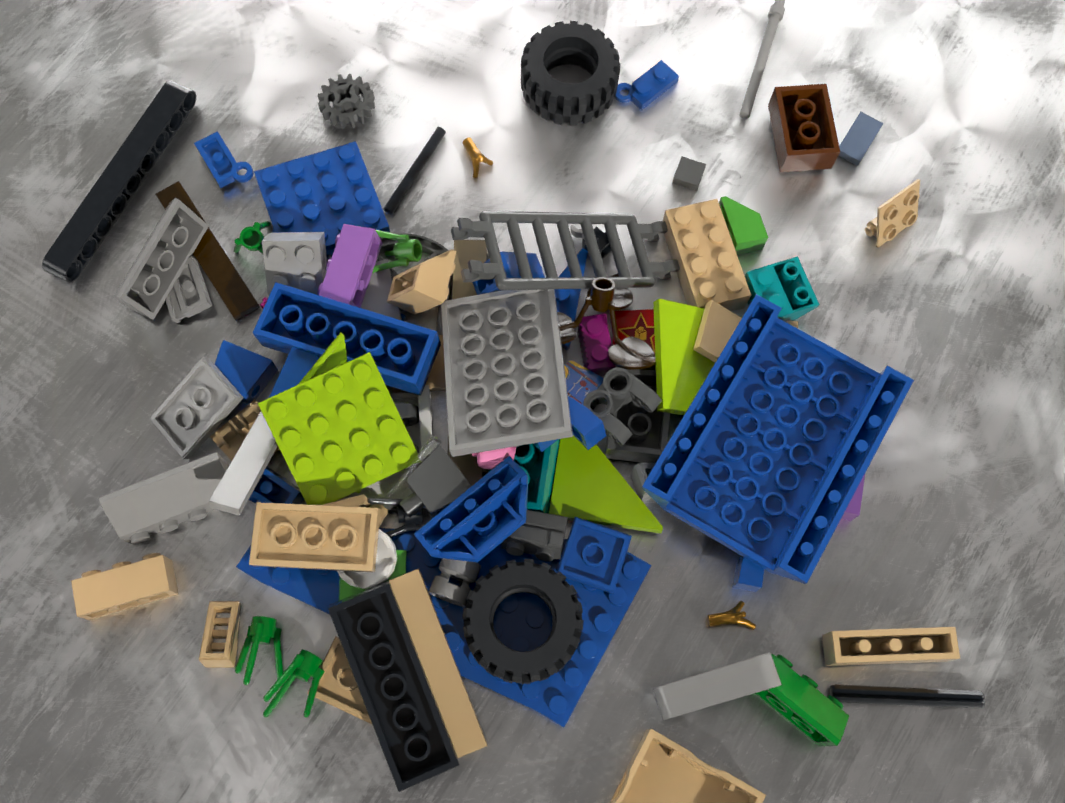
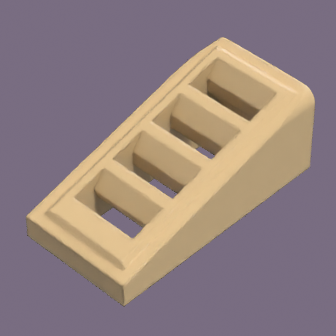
[199,601,241,668]

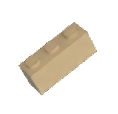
[71,553,178,620]

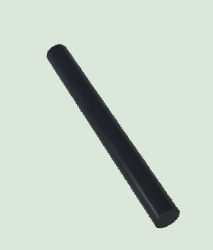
[383,127,446,215]

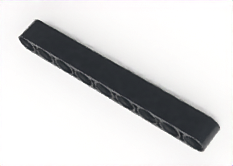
[42,80,196,283]

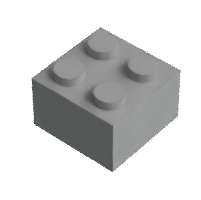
[262,232,327,296]

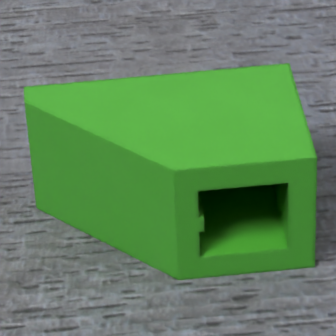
[719,196,768,255]

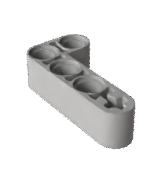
[653,653,782,720]

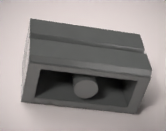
[501,510,568,562]

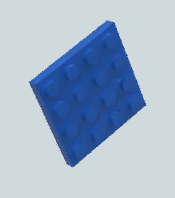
[254,141,390,251]

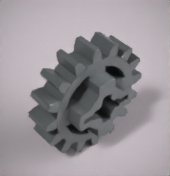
[318,74,375,129]

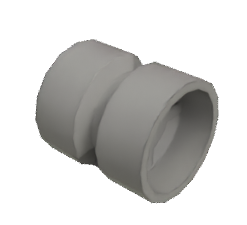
[429,558,481,607]

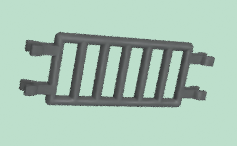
[451,211,680,290]

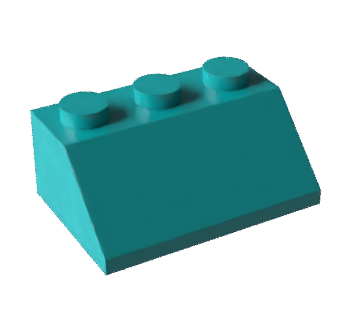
[489,439,560,514]

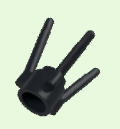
[367,497,423,538]

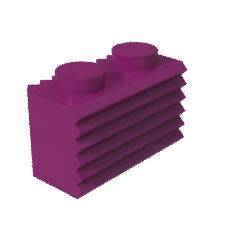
[577,314,616,378]

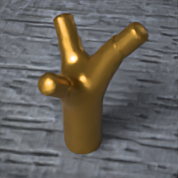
[463,137,493,178]
[707,601,756,630]

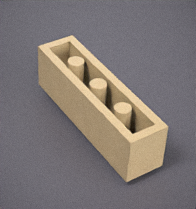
[822,627,960,666]

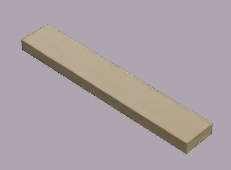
[389,568,487,758]

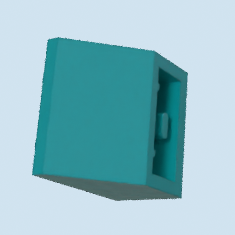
[745,256,820,322]

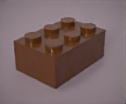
[768,84,840,172]

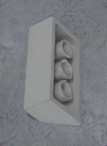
[113,198,209,320]
[98,452,229,544]

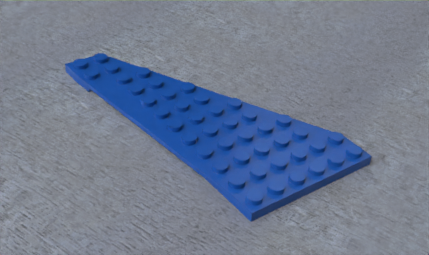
[236,528,652,728]

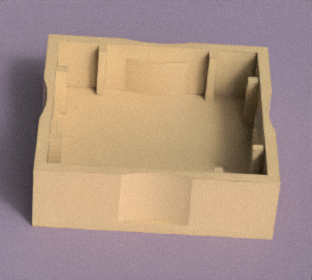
[610,729,766,803]

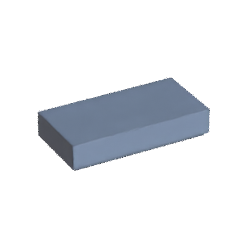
[839,111,884,166]

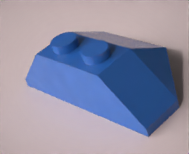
[414,456,528,562]

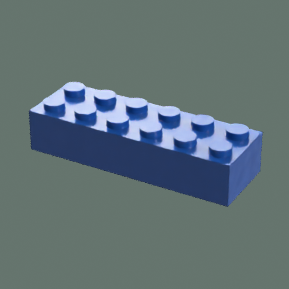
[253,282,441,396]

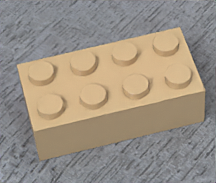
[662,199,751,312]

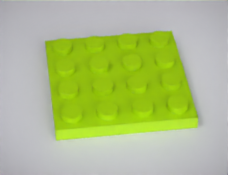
[258,352,421,505]

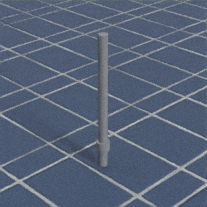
[739,0,785,119]

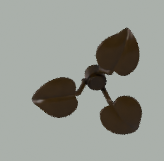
[557,273,656,370]

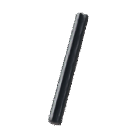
[830,684,985,708]

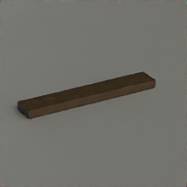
[155,181,260,321]

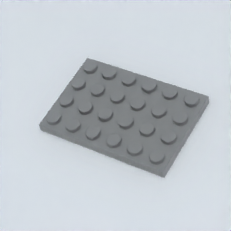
[441,289,573,457]

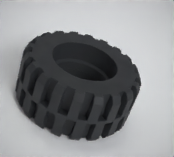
[521,21,620,126]
[463,559,584,684]

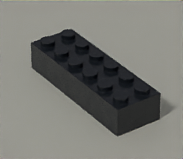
[328,580,459,792]

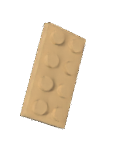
[249,502,381,572]

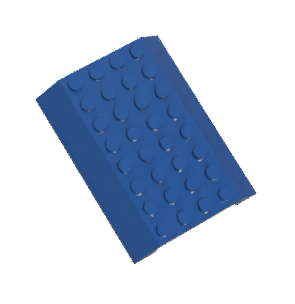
[641,294,914,584]

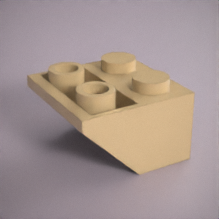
[387,249,456,315]

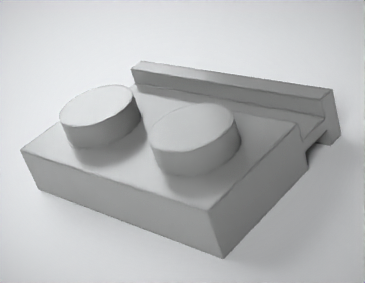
[165,256,212,323]

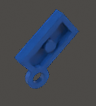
[615,60,679,111]
[194,131,254,188]

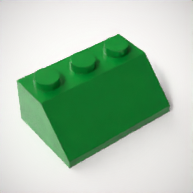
[755,654,849,746]

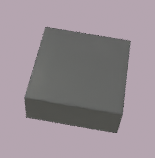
[672,156,706,191]

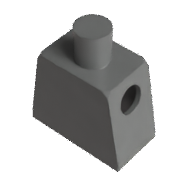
[399,445,472,519]

